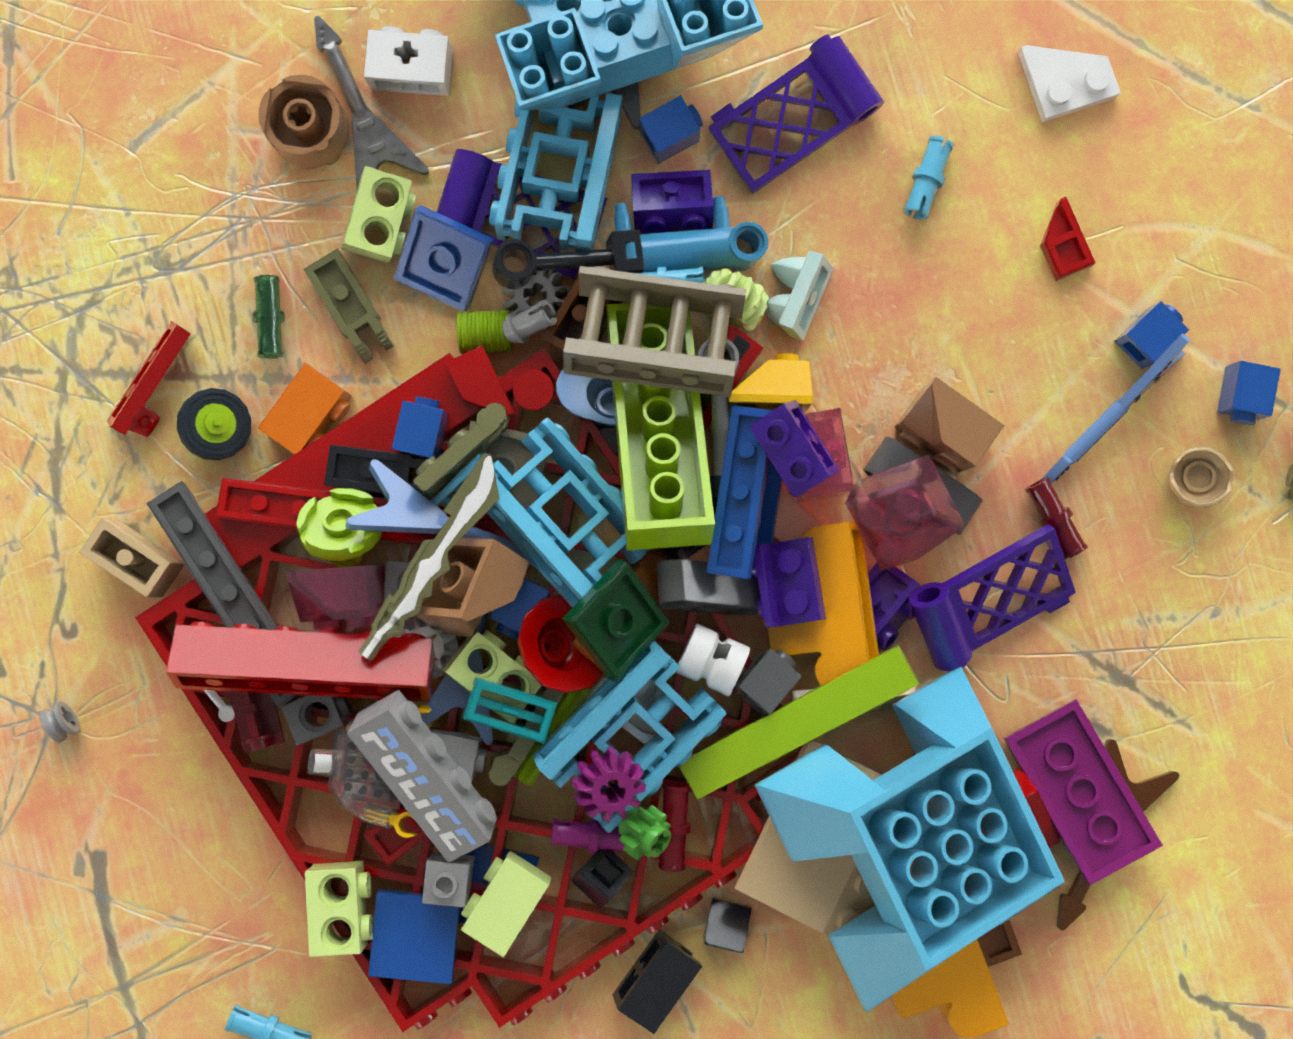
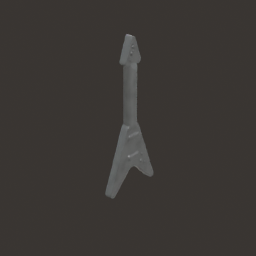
[314,16,429,189]

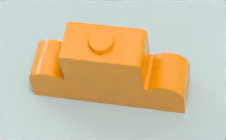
[762,521,879,685]
[891,939,1009,1038]

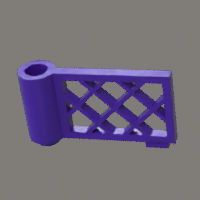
[708,34,884,194]
[437,149,608,280]
[909,524,1076,672]

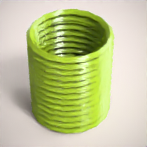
[456,309,513,354]

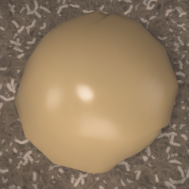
[1169,447,1234,508]

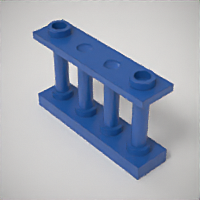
[706,405,782,580]

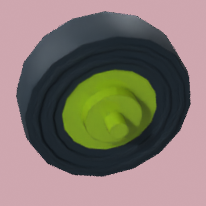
[176,388,252,461]

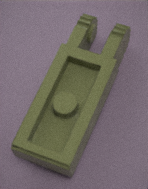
[304,248,394,364]
[413,402,509,500]
[488,686,564,787]

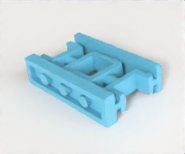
[489,93,622,251]
[487,418,650,608]
[532,641,727,833]

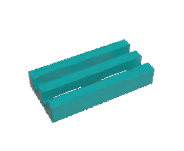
[462,677,557,744]

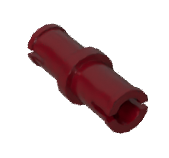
[1025,477,1088,559]
[658,783,691,872]

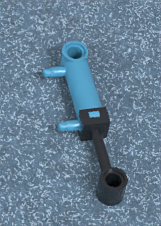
[492,196,768,290]

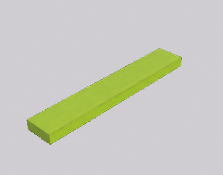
[679,645,919,800]

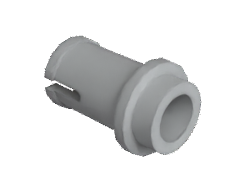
[502,300,557,344]

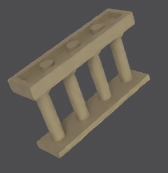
[563,266,746,397]

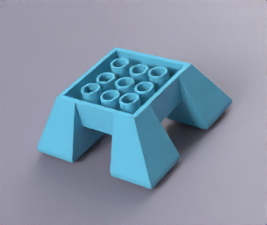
[495,0,763,110]
[755,667,1065,1012]

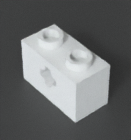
[364,26,453,96]

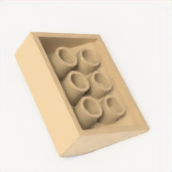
[735,740,883,935]

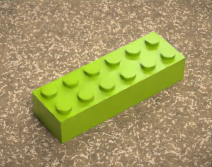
[607,303,715,550]

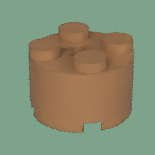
[259,75,349,168]

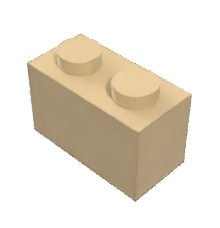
[79,518,185,597]

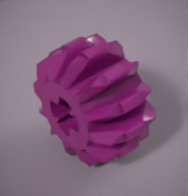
[572,746,646,823]

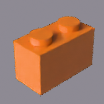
[258,363,352,454]

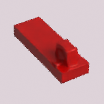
[107,321,191,438]

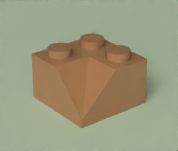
[894,377,1005,473]
[415,538,530,637]

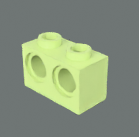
[341,166,416,263]
[441,630,541,724]
[305,861,373,957]

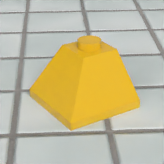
[728,353,813,413]

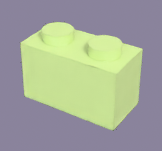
[461,851,552,958]

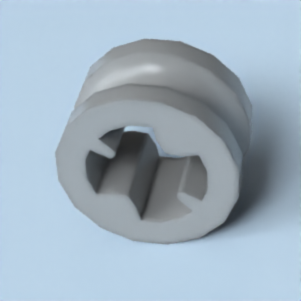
[39,701,80,743]

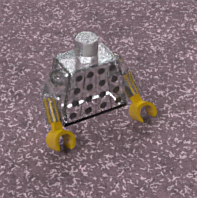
[308,705,432,838]

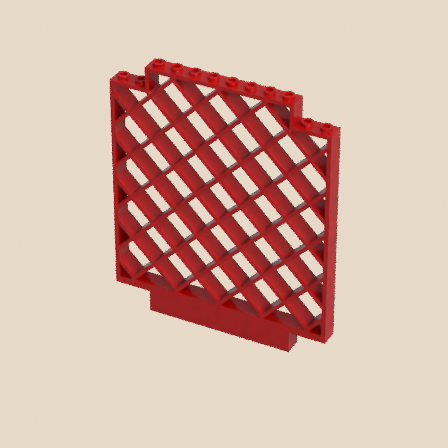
[135,348,803,1032]

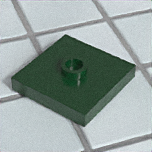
[562,560,670,682]

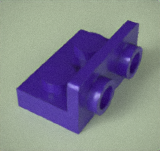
[631,170,714,234]
[750,400,840,497]
[752,537,826,628]
[868,556,920,653]

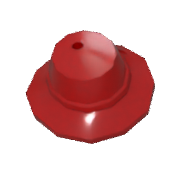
[517,595,604,693]

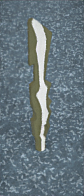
[359,453,500,660]

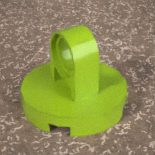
[296,488,382,569]

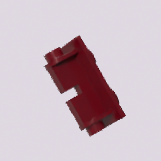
[229,691,285,753]

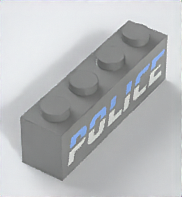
[347,689,497,863]

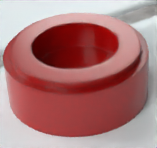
[513,369,554,412]

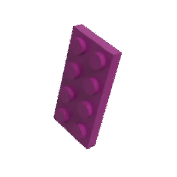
[1003,699,1163,885]

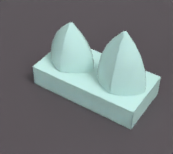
[765,250,834,341]

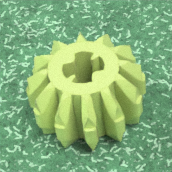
[703,269,769,332]

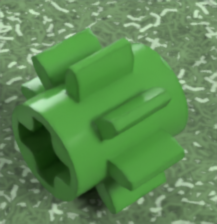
[619,805,671,860]

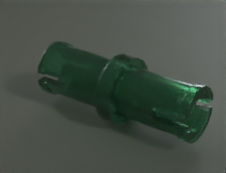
[252,275,285,359]

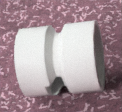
[676,624,750,696]

